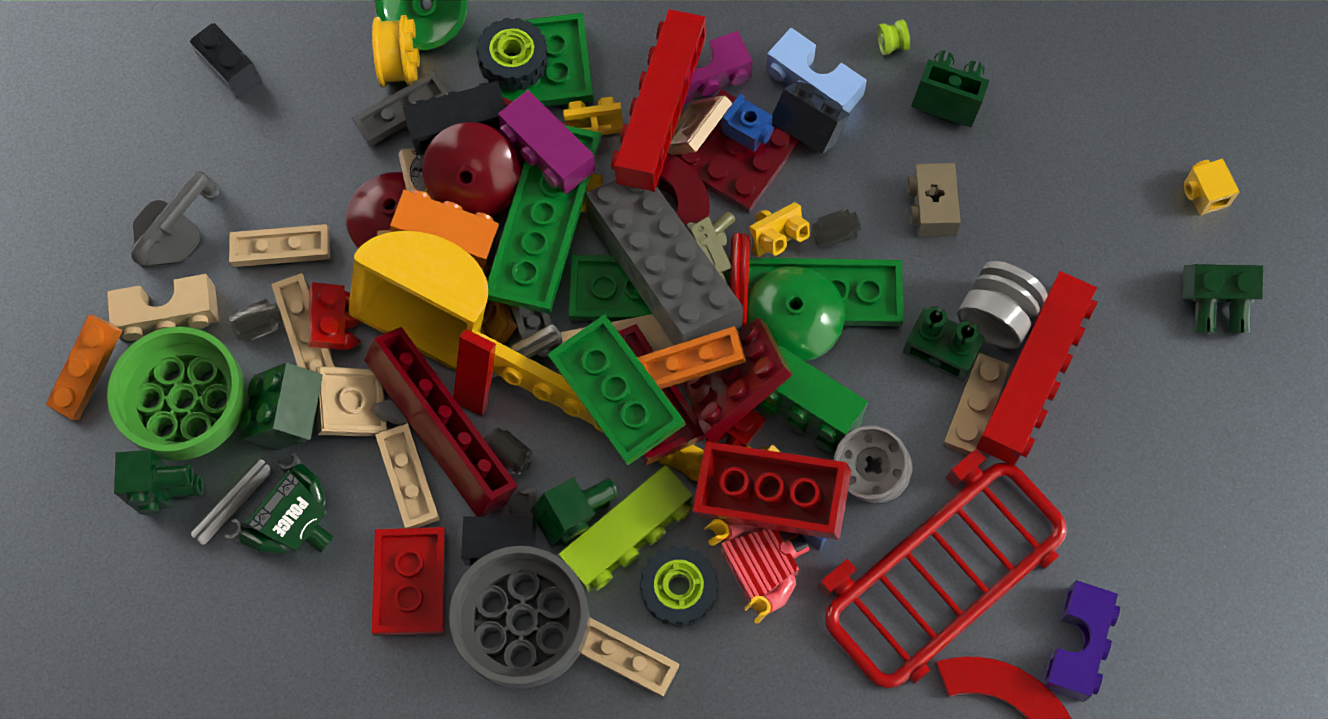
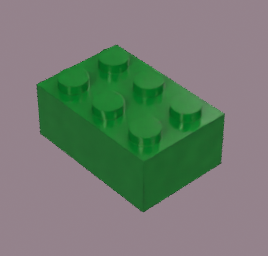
[758,346,868,452]

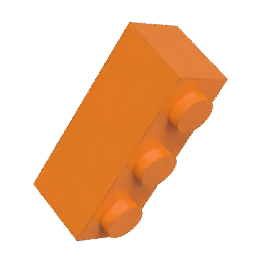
[390,190,499,269]

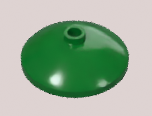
[375,0,468,50]
[745,266,845,362]

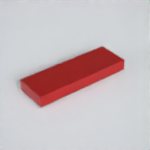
[453,329,496,416]

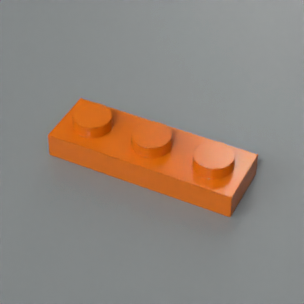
[45,315,123,420]
[637,326,746,389]

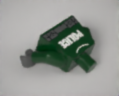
[223,451,334,555]

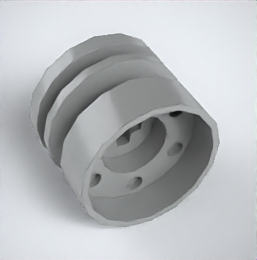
[957,261,1048,349]
[834,425,913,504]

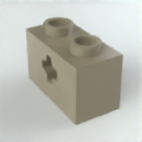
[907,163,961,237]

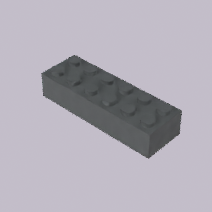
[585,180,743,345]

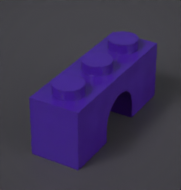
[1043,580,1120,702]

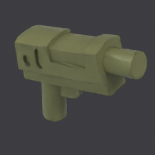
[686,211,736,285]

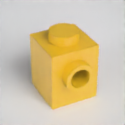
[1184,158,1240,215]

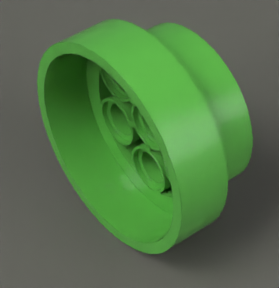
[107,326,247,461]

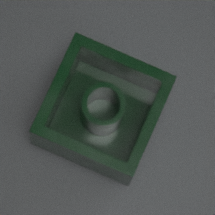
[241,362,323,450]

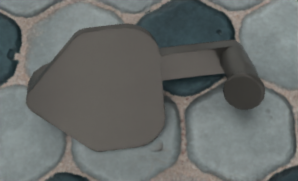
[131,171,219,266]

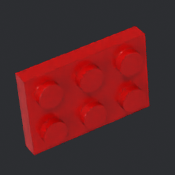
[371,527,446,636]

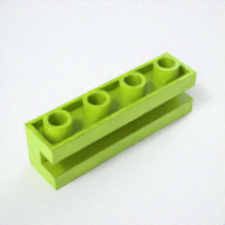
[559,465,693,593]

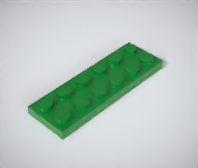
[487,125,602,314]

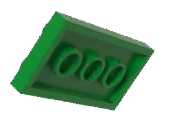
[548,314,686,466]

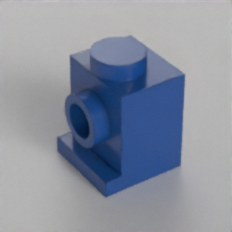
[722,94,774,152]

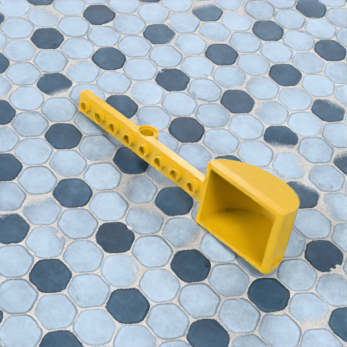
[349,231,704,482]

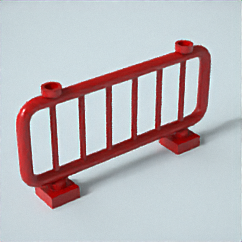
[817,448,1067,689]

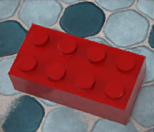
[693,441,851,540]

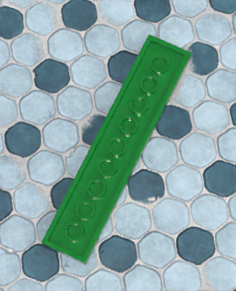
[569,255,904,326]

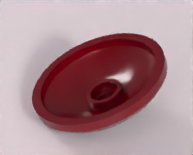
[422,122,521,217]
[346,172,406,249]

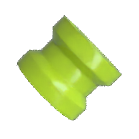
[877,19,910,55]

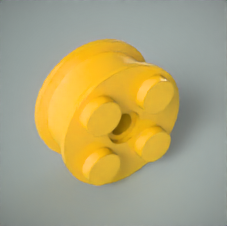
[372,15,420,87]

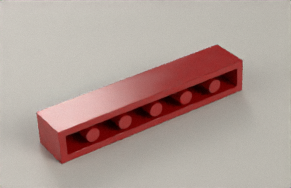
[611,9,706,192]
[976,271,1098,466]

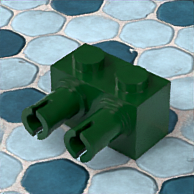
[911,50,989,128]
[1183,264,1264,333]
[902,306,985,382]
[114,450,203,515]
[530,477,618,546]

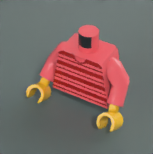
[704,519,810,624]

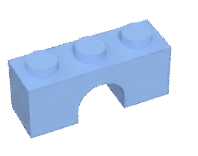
[766,28,867,113]

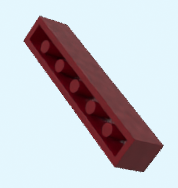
[364,326,518,517]

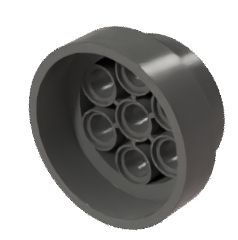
[449,546,590,689]

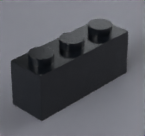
[403,81,506,156]

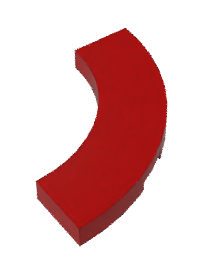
[935,656,1072,719]

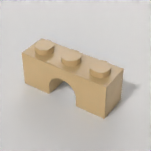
[107,274,219,341]

